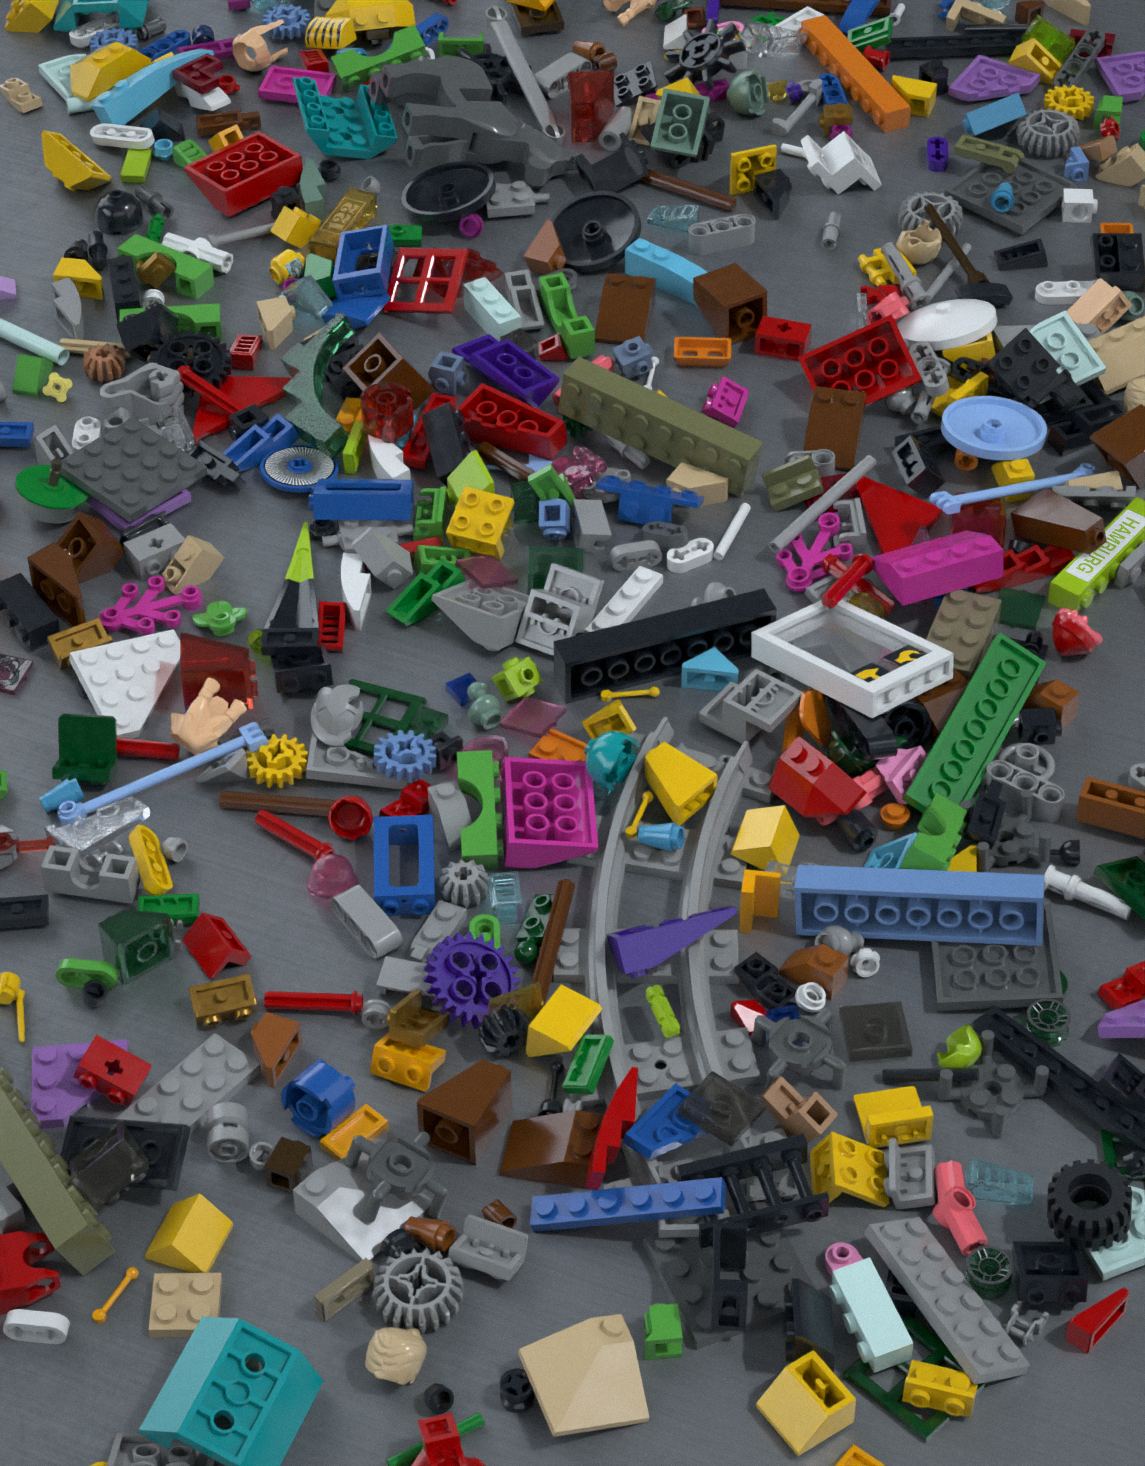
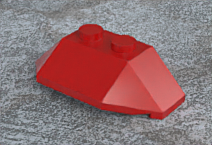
[769,736,867,818]

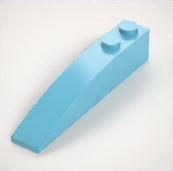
[91,49,214,125]
[625,238,708,306]

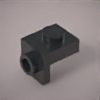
[426,731,463,771]

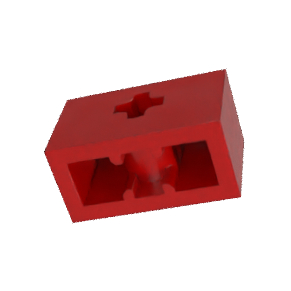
[755,316,812,361]
[73,1034,152,1107]

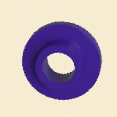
[785,80,804,103]

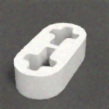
[667,538,714,573]
[3,1309,70,1344]

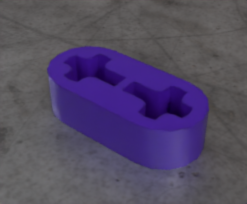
[706,0,720,26]
[926,137,949,172]

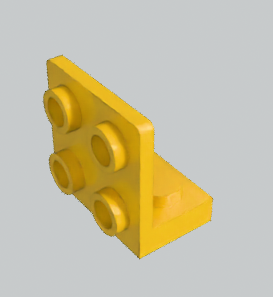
[916,372,989,417]
[446,487,514,560]
[853,1086,934,1148]
[810,1131,889,1208]

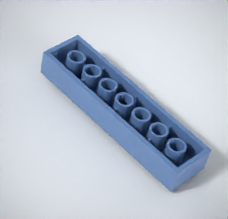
[794,865,1045,946]

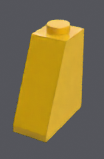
[644,741,718,826]

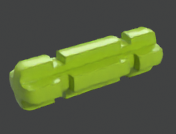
[645,984,680,1039]

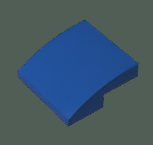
[321,287,391,329]

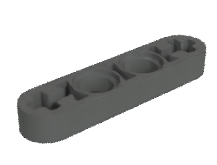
[1053,28,1105,90]

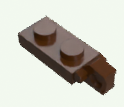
[195,109,261,136]

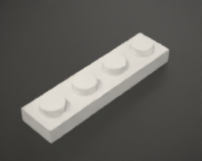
[585,566,663,633]

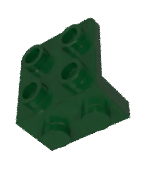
[52,713,117,785]

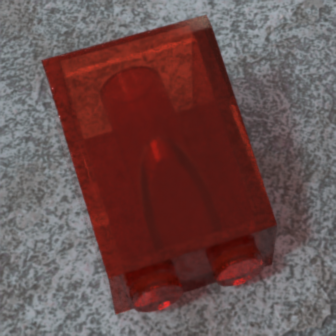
[568,70,614,143]
[180,633,259,713]

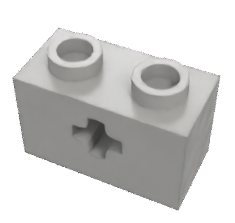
[123,523,185,581]

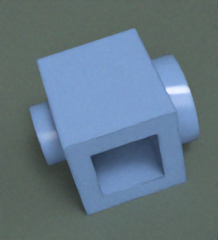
[539,498,571,541]

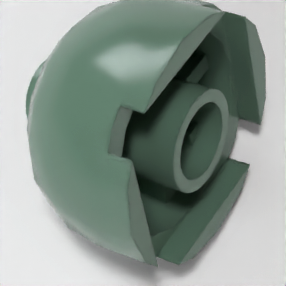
[727,69,769,116]

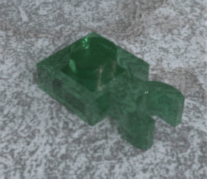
[407,706,449,741]

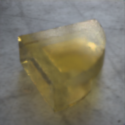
[767,80,788,103]

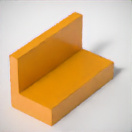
[739,869,781,934]

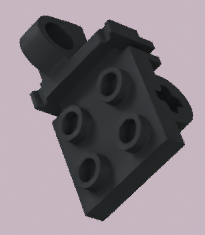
[641,112,725,168]
[986,328,1086,413]

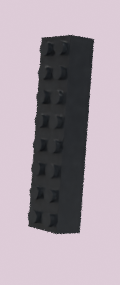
[554,588,777,704]

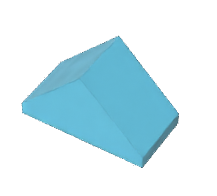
[681,647,739,692]

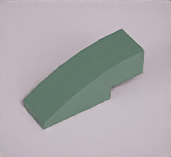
[300,158,327,220]

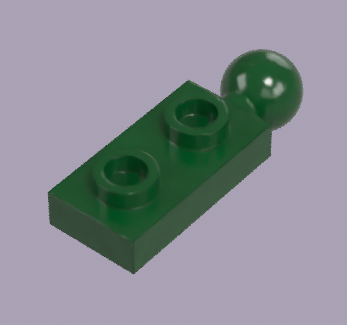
[514,894,555,965]

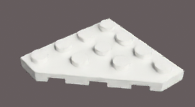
[69,629,185,739]

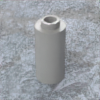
[599,106,635,151]

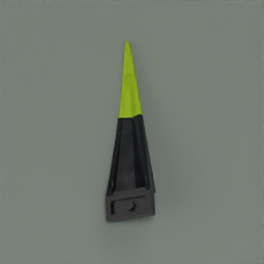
[261,521,320,656]

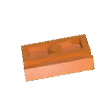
[528,728,587,762]

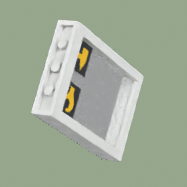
[751,600,954,718]

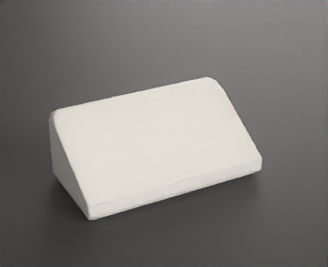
[663,14,687,50]

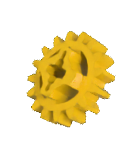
[1043,85,1094,120]
[246,734,308,788]

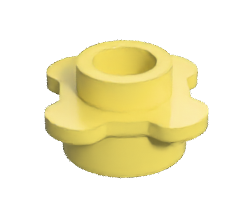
[43,372,73,402]

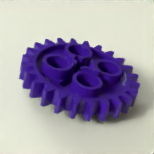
[423,932,522,1029]

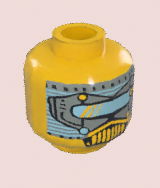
[269,249,306,284]

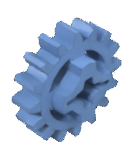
[263,4,311,40]
[89,27,139,53]
[374,730,436,782]

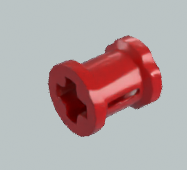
[863,46,890,71]

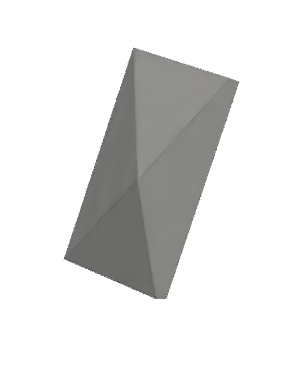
[196,748,249,784]

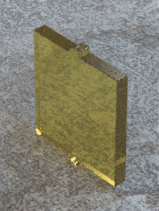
[488,982,544,1024]

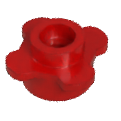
[219,75,240,95]
[1100,117,1120,140]

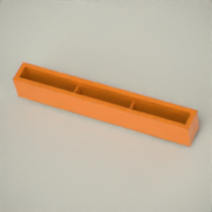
[799,15,911,133]

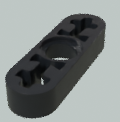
[951,357,1016,399]

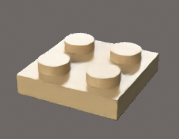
[149,1273,223,1338]

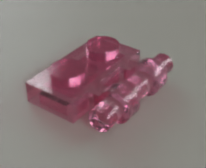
[551,446,607,493]

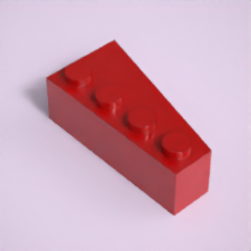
[456,383,567,459]

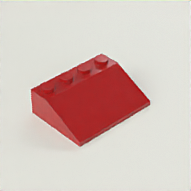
[183,131,303,217]
[798,314,922,407]

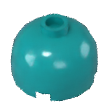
[584,731,640,791]

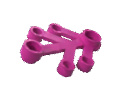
[776,513,853,592]
[98,576,203,635]

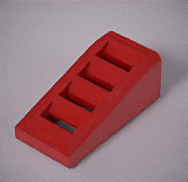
[298,48,329,73]
[230,334,263,371]
[318,601,347,652]
[1065,1287,1129,1354]

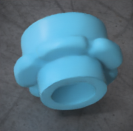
[153,139,173,160]

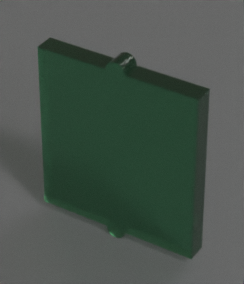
[998,587,1046,631]

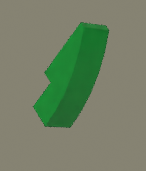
[386,559,466,626]

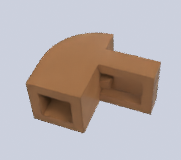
[758,1076,838,1142]

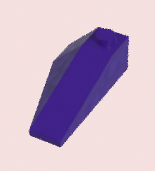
[606,906,737,978]

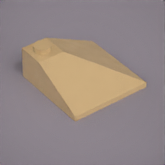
[518,1314,650,1437]

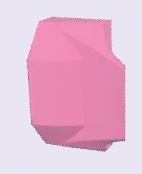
[875,746,927,805]

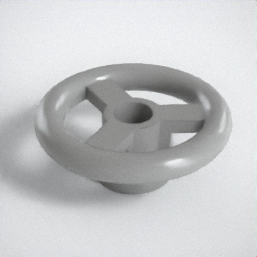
[997,743,1055,780]

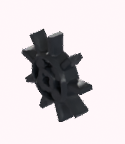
[664,19,746,91]
[458,44,532,105]

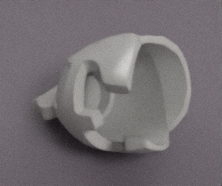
[311,684,364,747]

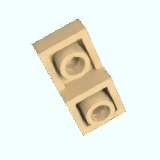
[0,78,43,113]

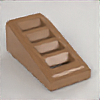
[1066,135,1117,161]

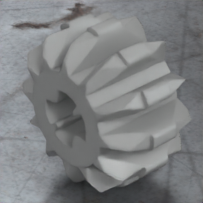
[438,858,489,909]

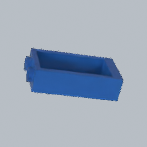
[332,224,394,301]
[309,479,414,521]
[374,815,436,917]

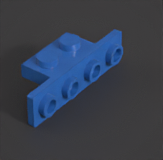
[596,475,704,524]

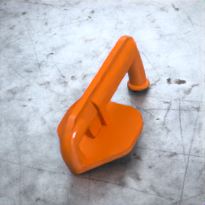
[782,688,831,756]

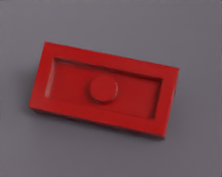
[182,912,252,979]

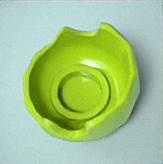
[937,1025,982,1068]

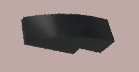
[1047,400,1128,456]

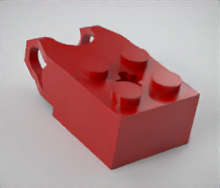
[0,1231,61,1315]

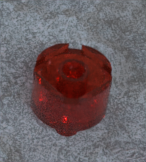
[360,382,414,443]

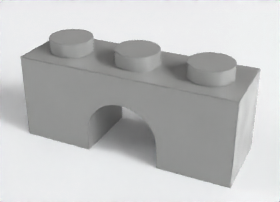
[41,845,140,904]

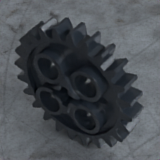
[149,329,232,398]

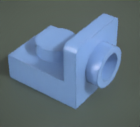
[1064,146,1089,183]

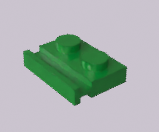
[847,16,893,53]

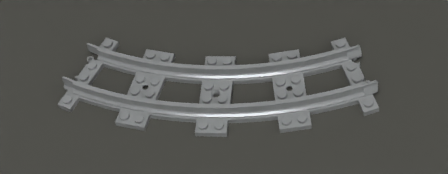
[554,717,788,1189]

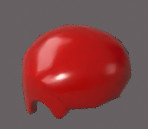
[327,795,373,840]

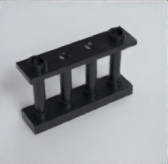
[677,1134,829,1249]

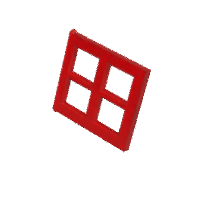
[382,247,468,314]

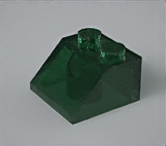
[527,546,586,595]
[98,909,176,986]

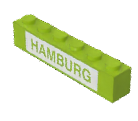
[1048,497,1145,613]

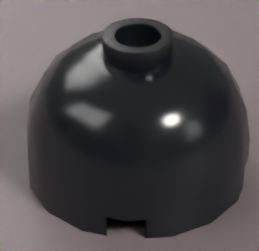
[95,190,143,235]
[880,699,932,749]

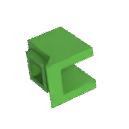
[1093,95,1123,130]
[644,1303,683,1361]

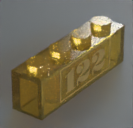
[308,187,378,266]

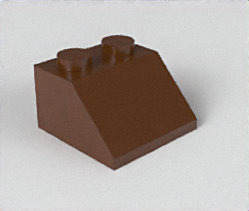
[56,511,125,584]

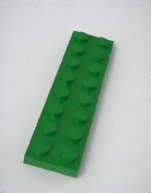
[902,632,1047,813]

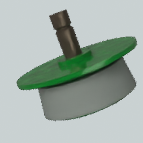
[15,459,90,523]

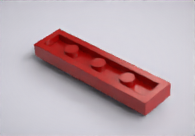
[403,393,457,469]

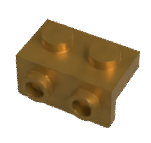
[47,618,114,669]
[188,973,258,1027]
[386,989,449,1048]

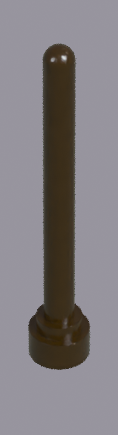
[924,203,989,284]

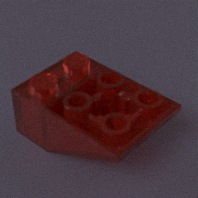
[412,247,504,298]
[949,492,1007,548]

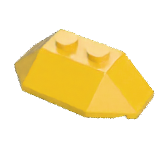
[325,0,416,35]
[70,42,152,102]
[41,130,113,191]

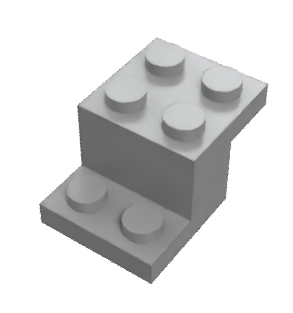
[515,563,605,656]
[698,669,803,744]

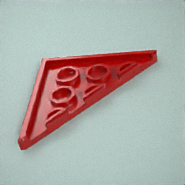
[191,376,303,445]
[855,476,942,554]

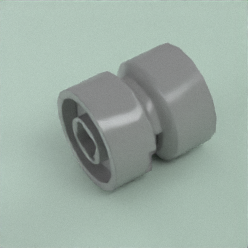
[207,1102,249,1164]

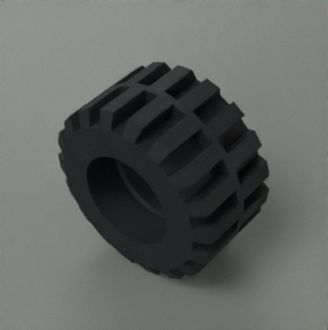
[1047,1159,1132,1251]

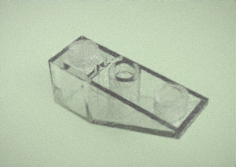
[739,20,808,58]

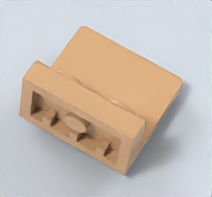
[1066,278,1132,335]

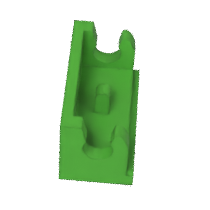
[438,32,485,57]
[413,486,447,542]

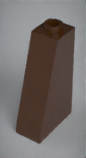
[1011,488,1107,555]

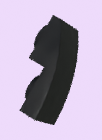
[955,282,1013,306]
[734,952,797,1017]

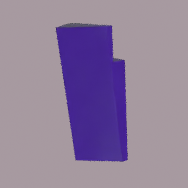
[452,334,560,409]

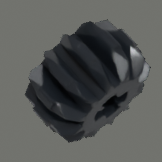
[477,1004,530,1057]

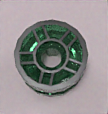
[1025,998,1071,1048]
[964,1245,1013,1300]

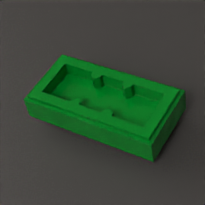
[374,224,423,247]
[137,893,200,925]
[562,1034,614,1094]

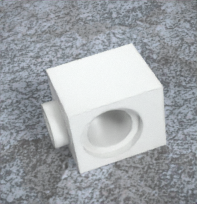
[1061,188,1098,223]

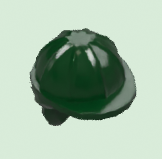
[827,729,908,778]

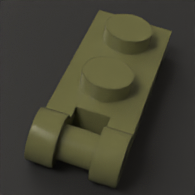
[954,134,1024,174]

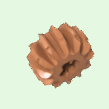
[83,343,126,384]

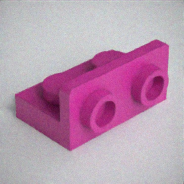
[701,376,749,428]

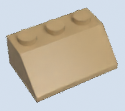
[1088,316,1145,395]

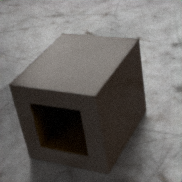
[264,1137,313,1194]

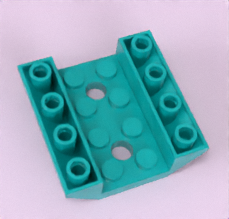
[53,0,150,32]
[292,77,398,159]
[138,1316,324,1466]

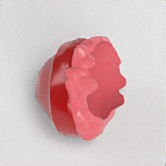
[1051,608,1102,656]

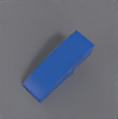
[222,413,300,473]

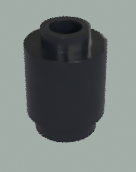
[836,808,878,850]

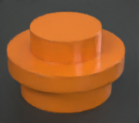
[880,803,910,830]

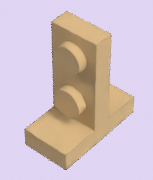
[945,0,1006,34]

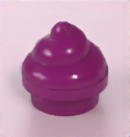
[460,213,484,238]

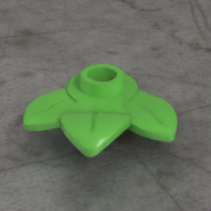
[192,600,247,636]

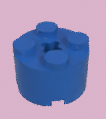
[281,1059,356,1137]

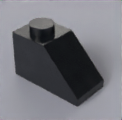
[754,169,792,221]

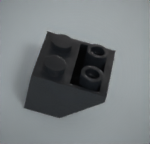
[1092,233,1145,291]
[116,303,180,362]
[783,1278,835,1373]

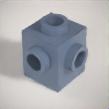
[612,336,654,380]
[428,351,467,396]

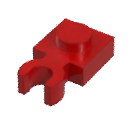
[859,285,902,305]

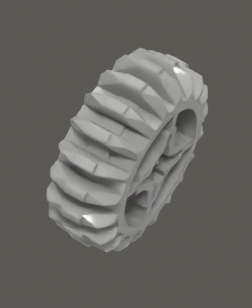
[1016,108,1080,158]
[898,191,963,242]
[372,1247,464,1334]

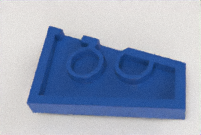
[622,1083,729,1160]

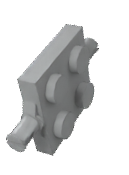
[481,181,550,218]
[322,520,414,554]

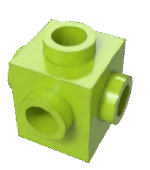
[491,656,543,702]

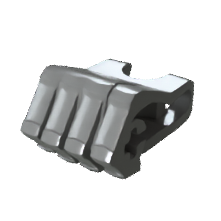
[100,363,185,432]

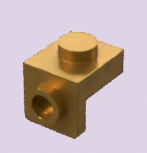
[818,103,853,136]
[136,252,176,289]

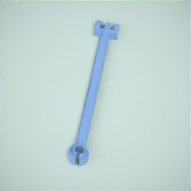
[929,463,1097,514]
[58,722,269,827]

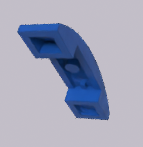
[838,0,881,37]

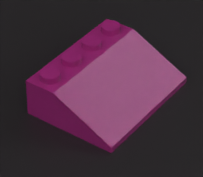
[871,530,1003,606]
[500,757,598,868]

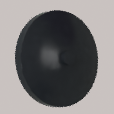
[401,161,496,223]
[551,191,641,272]

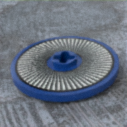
[260,445,339,493]

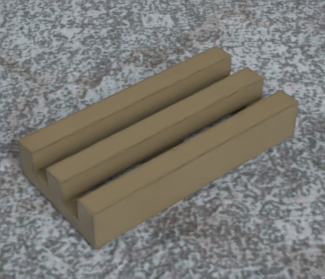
[313,1258,375,1322]

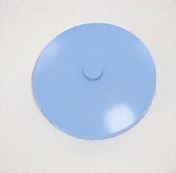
[941,396,1047,460]

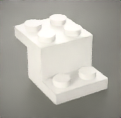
[800,131,882,195]

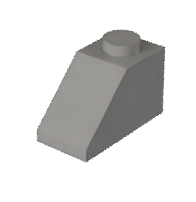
[352,526,413,590]
[428,780,472,851]

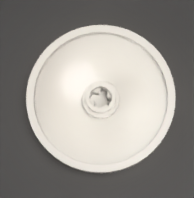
[897,299,997,351]

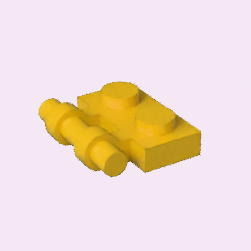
[857,246,917,287]

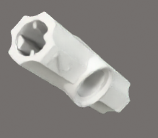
[162,232,233,274]

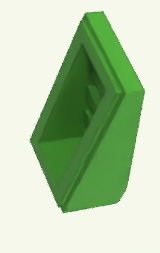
[173,139,207,169]
[413,545,474,576]

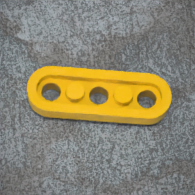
[129,825,173,895]

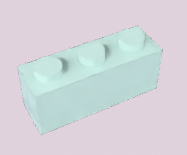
[463,277,522,343]
[829,1257,913,1373]

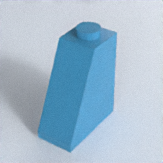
[962,92,1026,137]

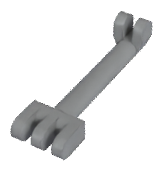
[772,79,822,136]

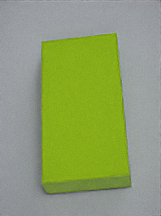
[120,148,152,183]
[343,421,367,475]

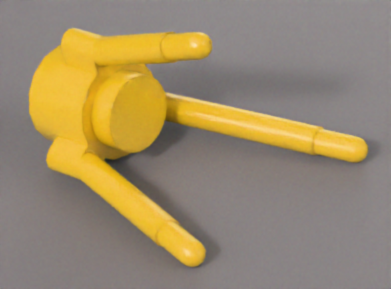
[0,972,25,1043]

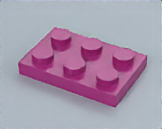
[258,66,337,104]

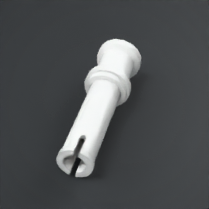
[1044,865,1132,920]

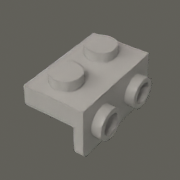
[884,1138,935,1210]
[448,1214,529,1281]

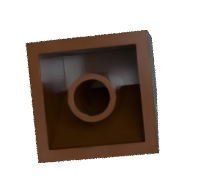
[693,263,767,346]
[343,333,435,408]
[1089,404,1145,489]
[417,1059,512,1166]

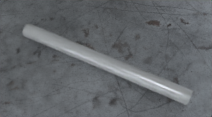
[769,455,876,553]

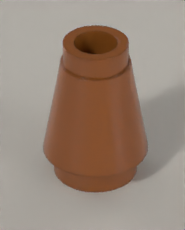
[573,40,606,64]
[404,1216,456,1252]

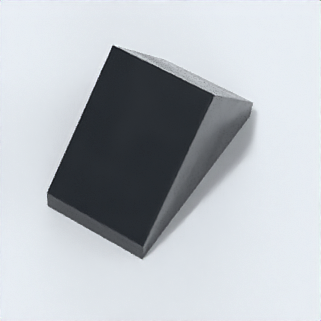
[139,108,185,145]

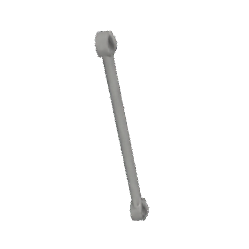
[484,6,566,146]

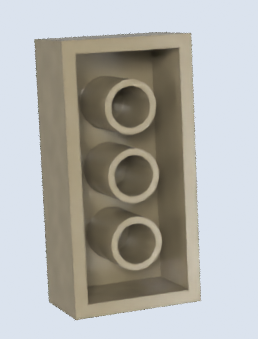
[926,590,1002,682]

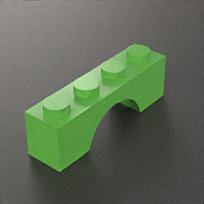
[331,25,427,91]
[117,234,214,300]
[539,272,595,359]
[120,303,222,344]
[457,750,504,869]
[899,793,967,871]

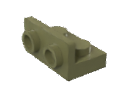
[762,455,824,512]

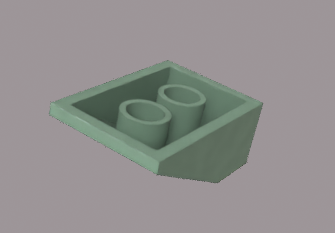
[650,88,710,158]

